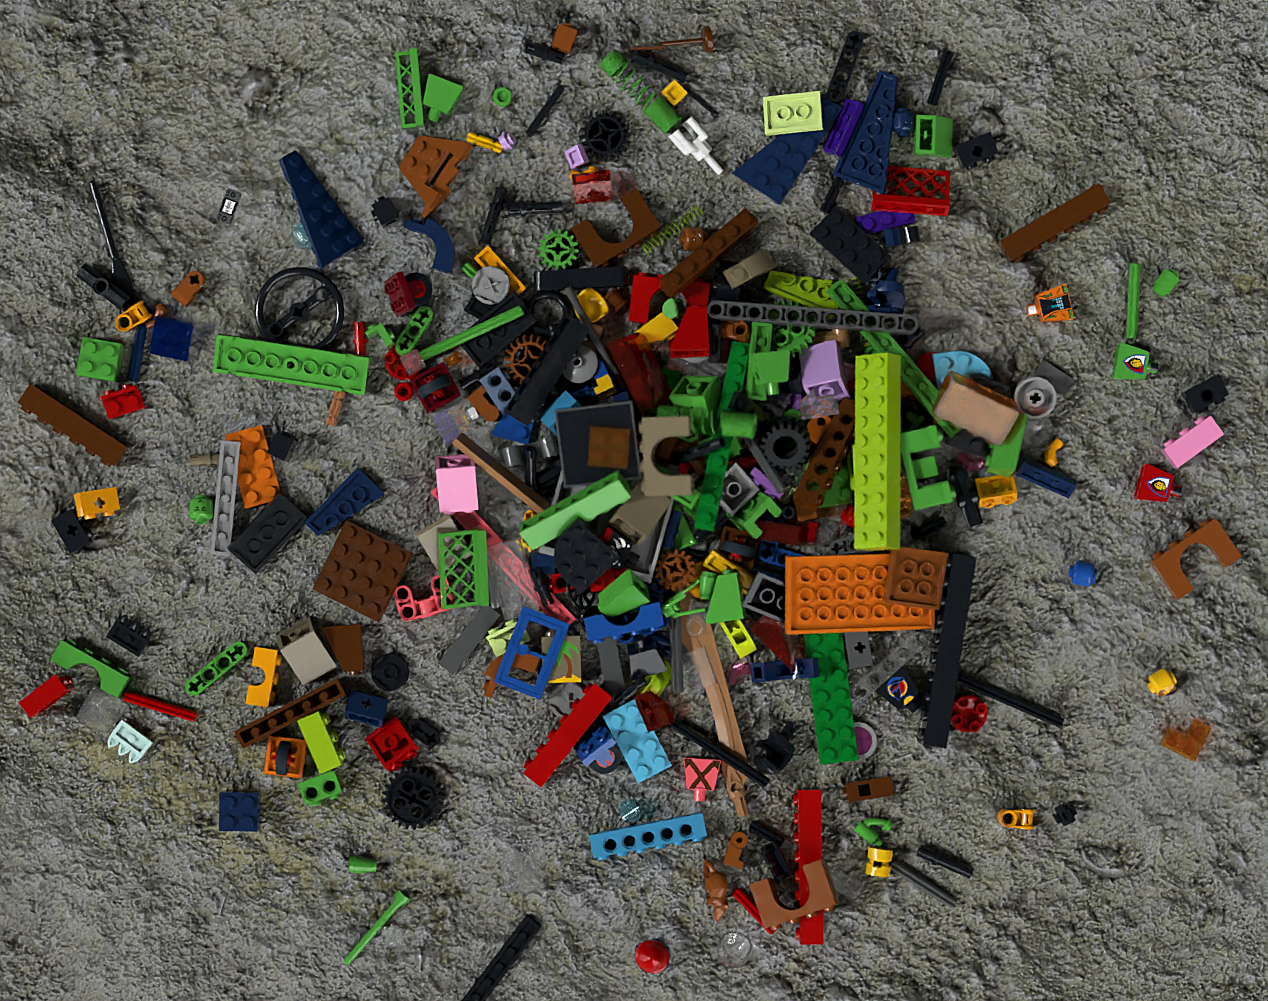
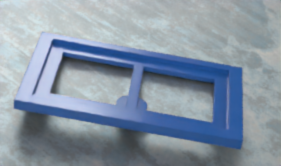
[494,606,570,700]

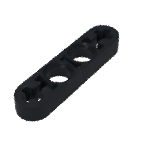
[826,31,864,103]

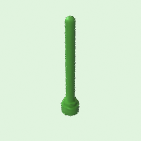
[344,889,411,965]

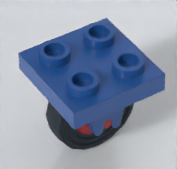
[573,723,622,774]

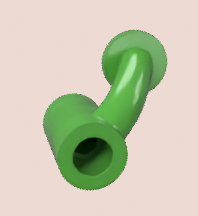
[853,818,894,847]

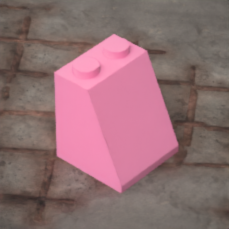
[435,454,478,514]

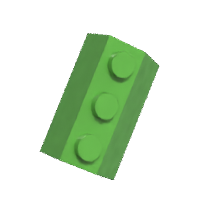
[985,413,1028,478]

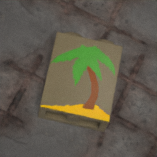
[541,632,582,683]

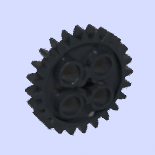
[381,767,444,830]

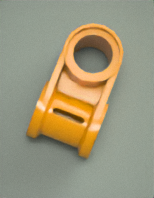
[115,299,153,331]
[997,808,1035,829]

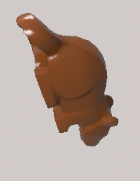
[703,859,729,922]

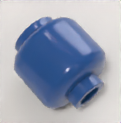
[1068,560,1098,587]

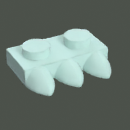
[108,719,153,763]

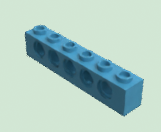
[589,812,707,860]

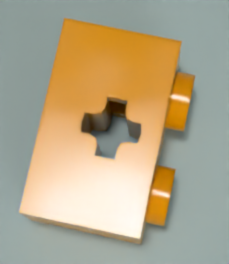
[74,487,120,520]

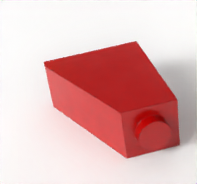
[670,305,709,358]

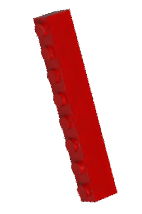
[793,788,824,945]

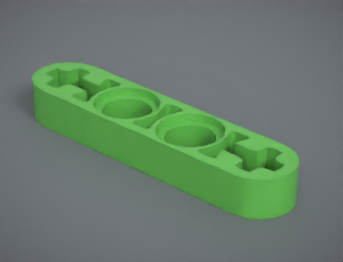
[185,641,248,695]

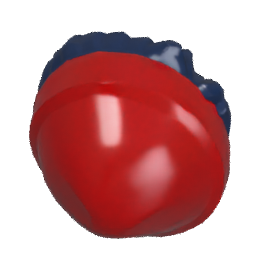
[635,939,670,975]

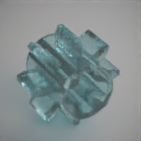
[618,799,641,824]

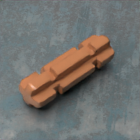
[326,391,345,427]

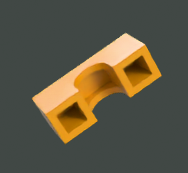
[245,646,282,707]

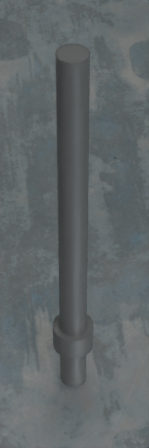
[564,286,626,390]

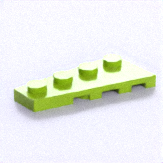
[763,270,848,319]

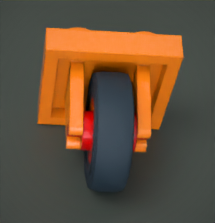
[264,735,307,778]

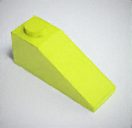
[719,619,757,659]

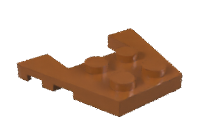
[398,135,473,210]

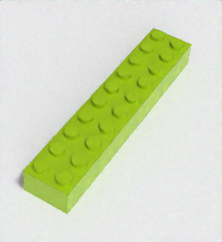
[854,352,901,551]

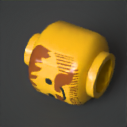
[1147,668,1177,697]

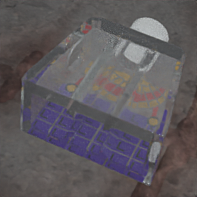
[430,405,479,447]

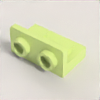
[486,618,531,657]

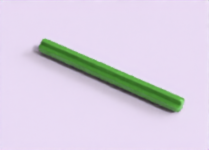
[419,306,524,360]

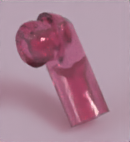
[956,453,985,471]
[727,662,751,685]

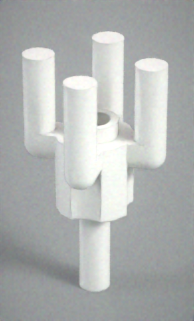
[669,116,723,175]

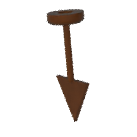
[629,26,713,53]

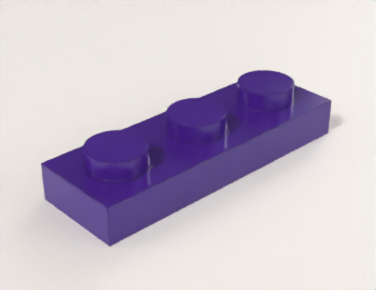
[823,99,864,157]
[855,211,916,235]

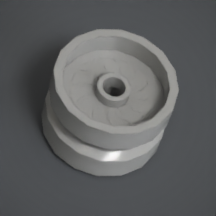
[1013,375,1056,419]

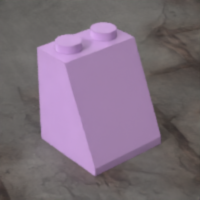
[799,340,850,406]

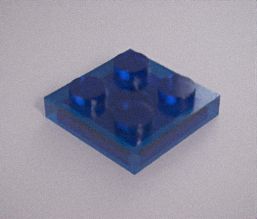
[149,315,195,361]

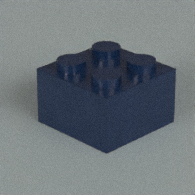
[219,790,261,832]

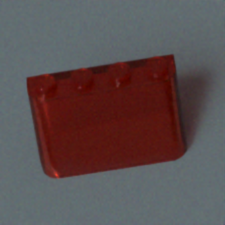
[607,332,672,416]

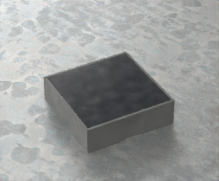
[554,399,643,488]

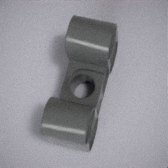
[502,435,560,468]

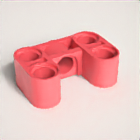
[394,575,454,621]

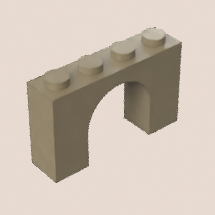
[639,416,694,496]

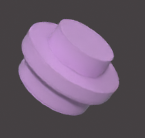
[498,131,515,150]

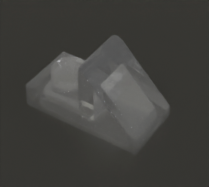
[799,389,839,420]

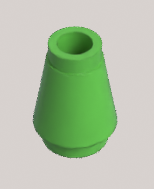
[699,571,717,600]
[348,855,377,874]

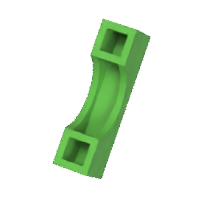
[50,638,131,698]

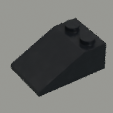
[741,571,785,624]

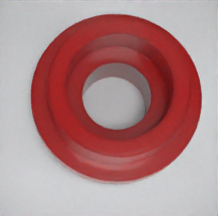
[394,382,414,401]

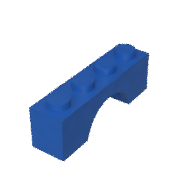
[584,602,664,644]

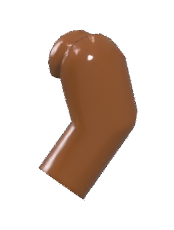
[145,303,168,329]

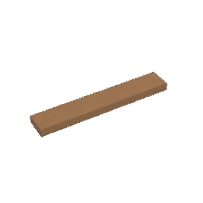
[452,432,552,513]

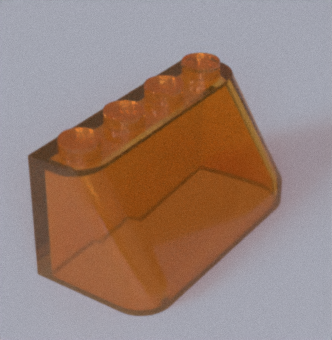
[932,370,1020,446]

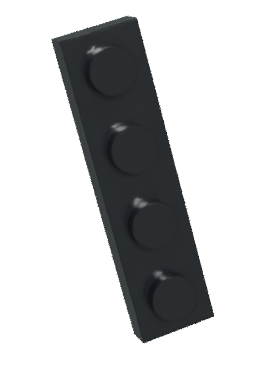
[727,391,789,449]

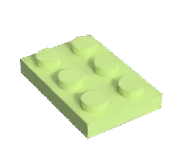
[763,91,823,136]

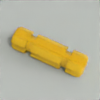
[466,132,503,153]

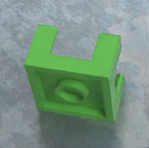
[726,491,782,539]

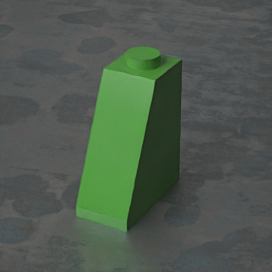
[597,569,650,619]
[705,569,746,624]

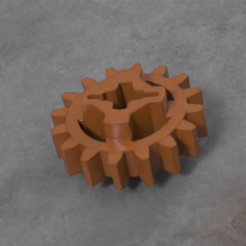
[654,549,697,592]

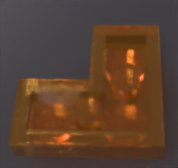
[1159,719,1211,762]

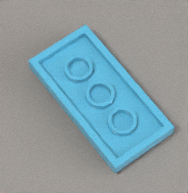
[602,698,672,783]

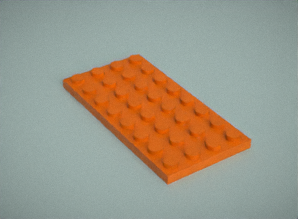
[785,553,935,634]

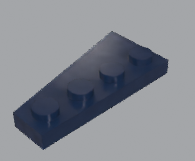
[304,467,385,536]

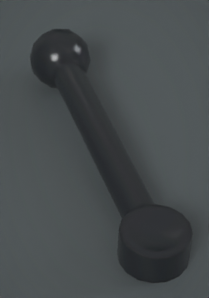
[686,89,718,118]

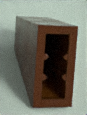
[322,624,365,675]

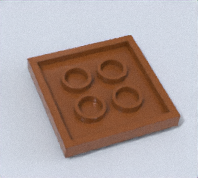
[883,546,949,610]

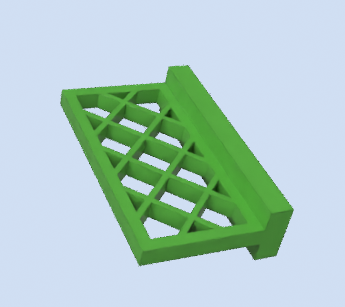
[438,527,489,610]

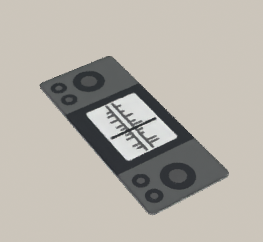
[216,189,241,224]

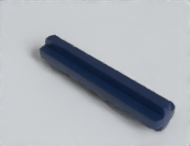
[127,325,147,382]

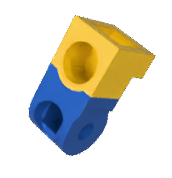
[593,360,617,400]

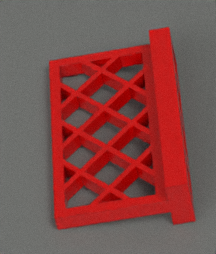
[871,166,950,216]

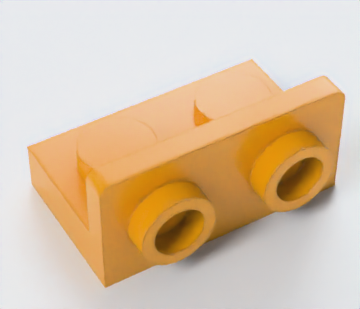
[975,473,1018,508]

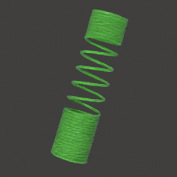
[599,49,682,134]
[657,405,757,439]

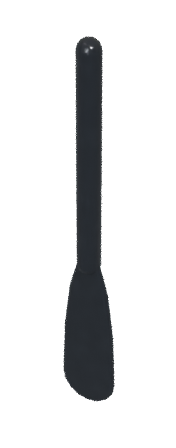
[89,180,138,311]

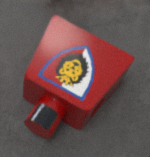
[1133,463,1182,502]

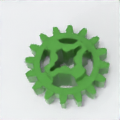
[537,229,579,270]

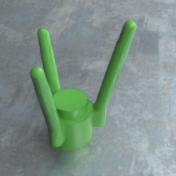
[661,579,706,619]

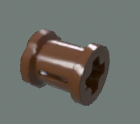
[604,287,629,312]

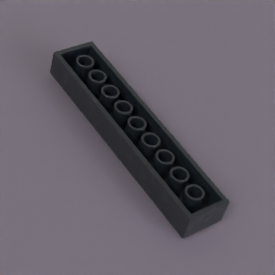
[917,553,977,749]

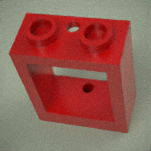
[19,673,75,718]

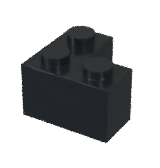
[711,260,741,317]

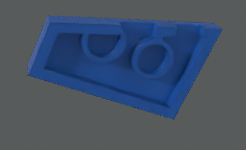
[491,413,534,444]

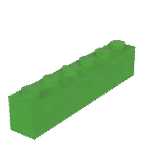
[519,470,631,550]

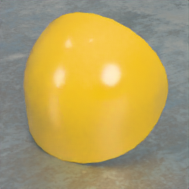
[574,288,609,323]

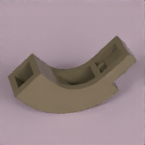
[723,249,777,289]

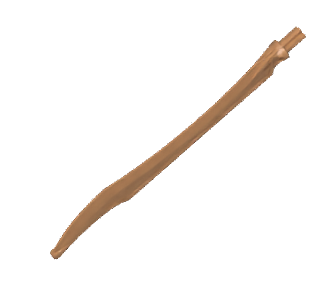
[674,555,749,817]

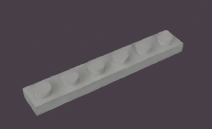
[210,439,241,556]

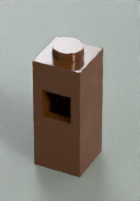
[842,775,894,802]

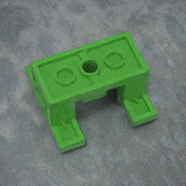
[900,425,956,510]

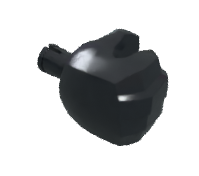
[753,721,798,774]

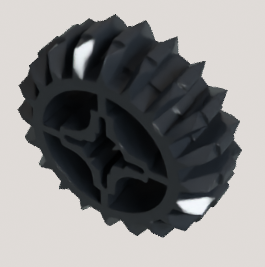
[579,110,631,162]

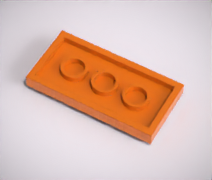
[225,425,281,509]

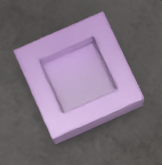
[565,144,589,169]

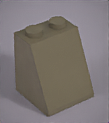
[607,479,672,546]
[415,514,472,574]
[276,616,337,686]

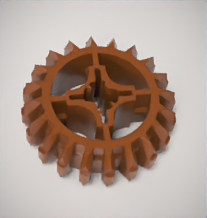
[505,334,548,384]

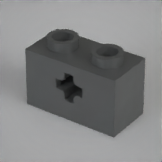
[843,631,875,669]

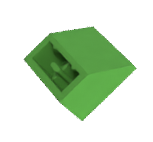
[913,115,953,158]

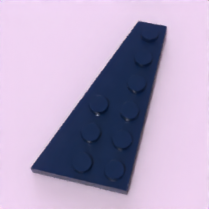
[833,70,898,194]
[732,98,842,205]
[279,150,364,270]

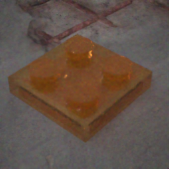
[588,426,630,469]

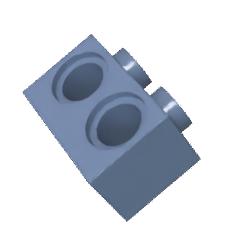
[479,367,518,415]

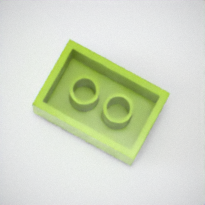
[297,709,347,774]

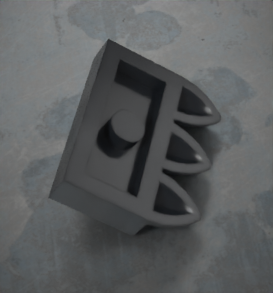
[106,614,150,657]

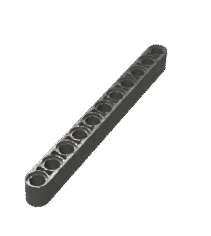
[707,301,919,335]

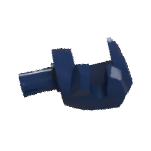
[866,268,905,323]

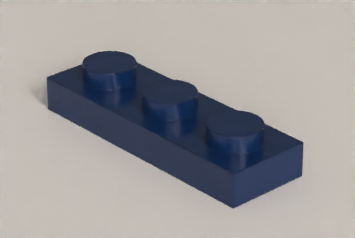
[1016,458,1077,498]

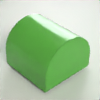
[662,298,685,320]

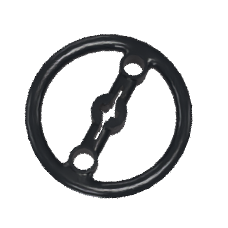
[255,267,345,349]

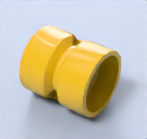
[865,846,893,877]

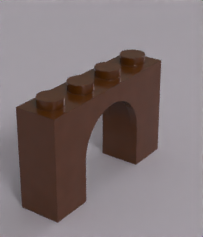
[571,188,661,268]

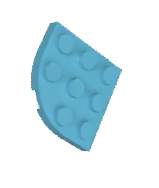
[932,350,993,409]

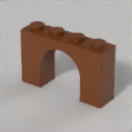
[1149,517,1242,600]
[749,859,840,931]

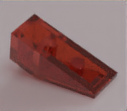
[750,615,795,672]

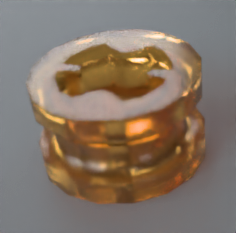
[444,352,463,368]

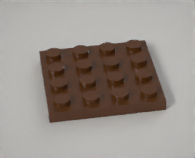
[312,520,413,623]

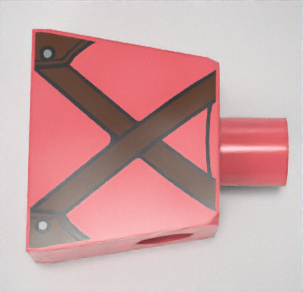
[684,757,721,801]

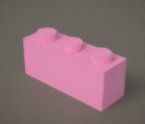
[1161,415,1224,468]

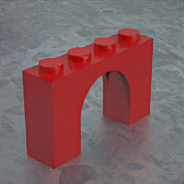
[628,272,710,324]

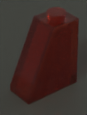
[752,520,808,547]

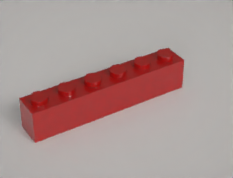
[523,681,613,787]

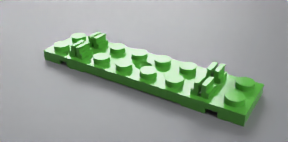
[212,333,370,395]

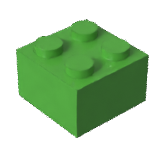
[76,337,125,383]

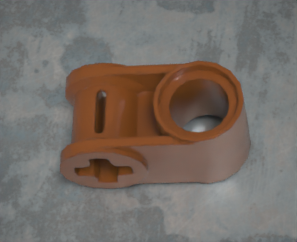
[171,271,206,307]

